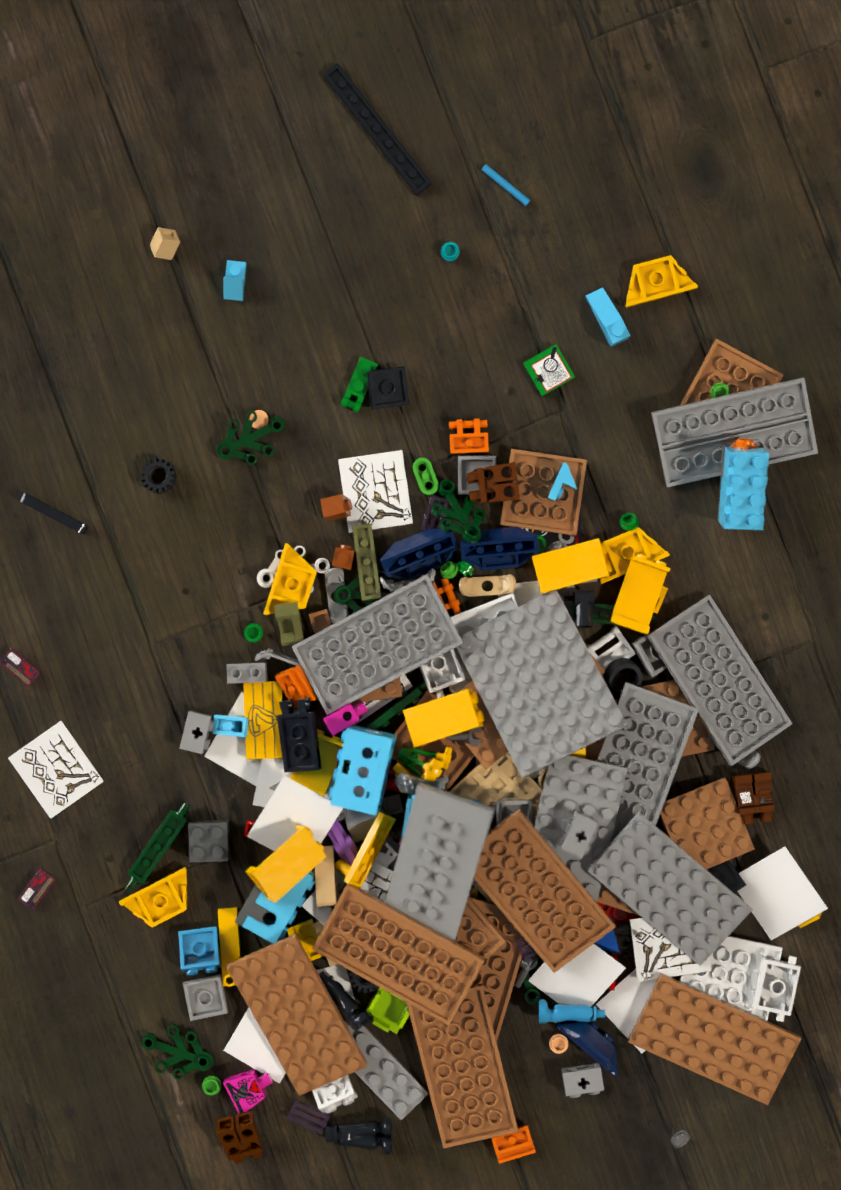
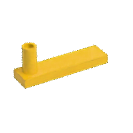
[334,811,396,888]
[218,907,241,987]

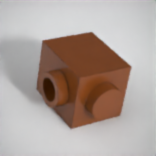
[320,494,352,521]
[332,544,355,570]

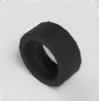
[604,658,643,696]

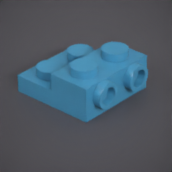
[178,926,222,975]

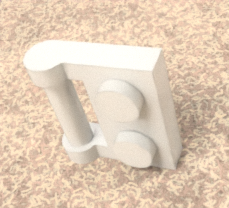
[586,625,636,675]

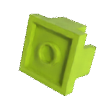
[365,987,410,1034]

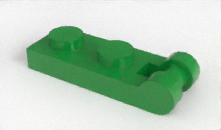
[340,357,378,413]

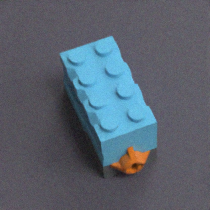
[717,438,769,530]

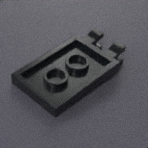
[277,698,322,772]

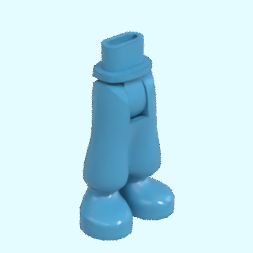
[539,999,605,1024]

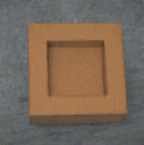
[309,609,332,633]

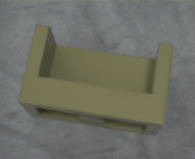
[274,602,304,646]

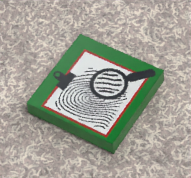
[523,344,575,397]

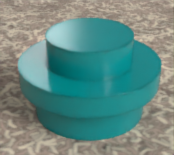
[441,242,460,261]

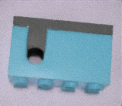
[235,851,315,943]

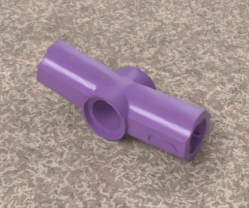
[327,818,358,865]

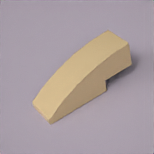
[315,846,336,907]

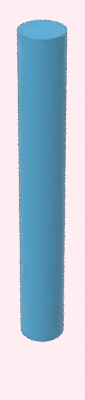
[482,164,530,206]

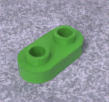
[413,458,438,495]

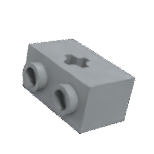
[227,662,268,684]
[179,710,214,754]
[559,810,599,858]
[561,1063,604,1098]

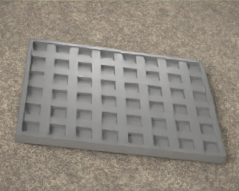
[456,590,627,778]

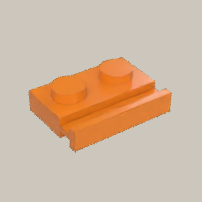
[274,665,317,709]
[491,1124,536,1164]

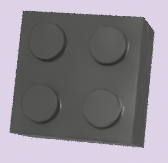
[188,820,231,862]

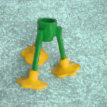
[398,746,452,786]

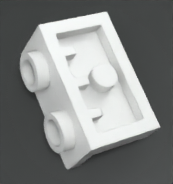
[312,1075,358,1113]

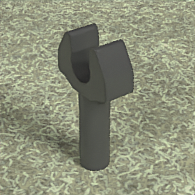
[446,727,483,746]
[514,954,538,987]

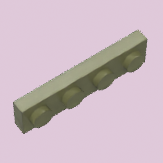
[352,524,381,602]

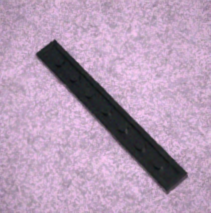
[323,64,432,196]

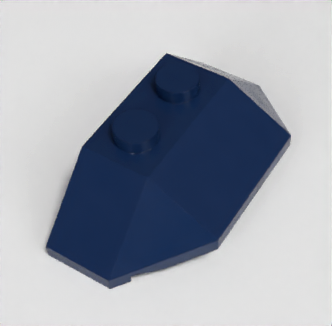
[460,527,539,571]
[380,528,458,580]
[555,1021,618,1077]

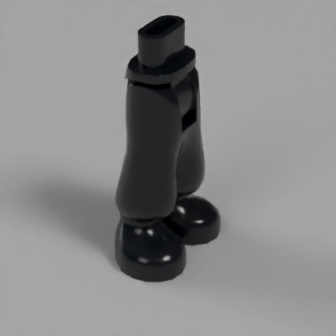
[318,971,373,1031]
[326,1117,392,1155]

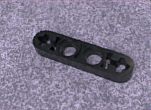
[18,492,89,535]

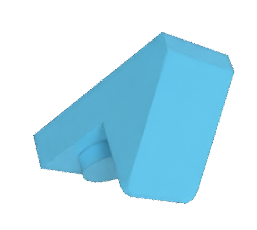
[223,260,247,301]
[547,462,577,502]
[213,714,248,737]

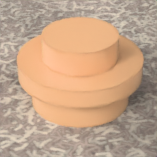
[249,410,269,429]
[549,1034,568,1054]

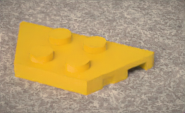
[625,255,698,308]
[600,527,670,584]
[263,543,317,615]
[119,867,187,928]

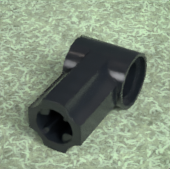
[573,590,594,628]

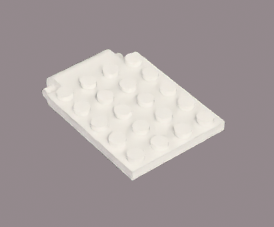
[419,593,518,698]
[679,936,801,1022]

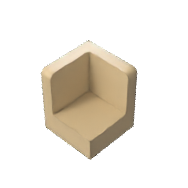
[150,227,180,260]

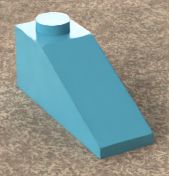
[585,287,630,347]

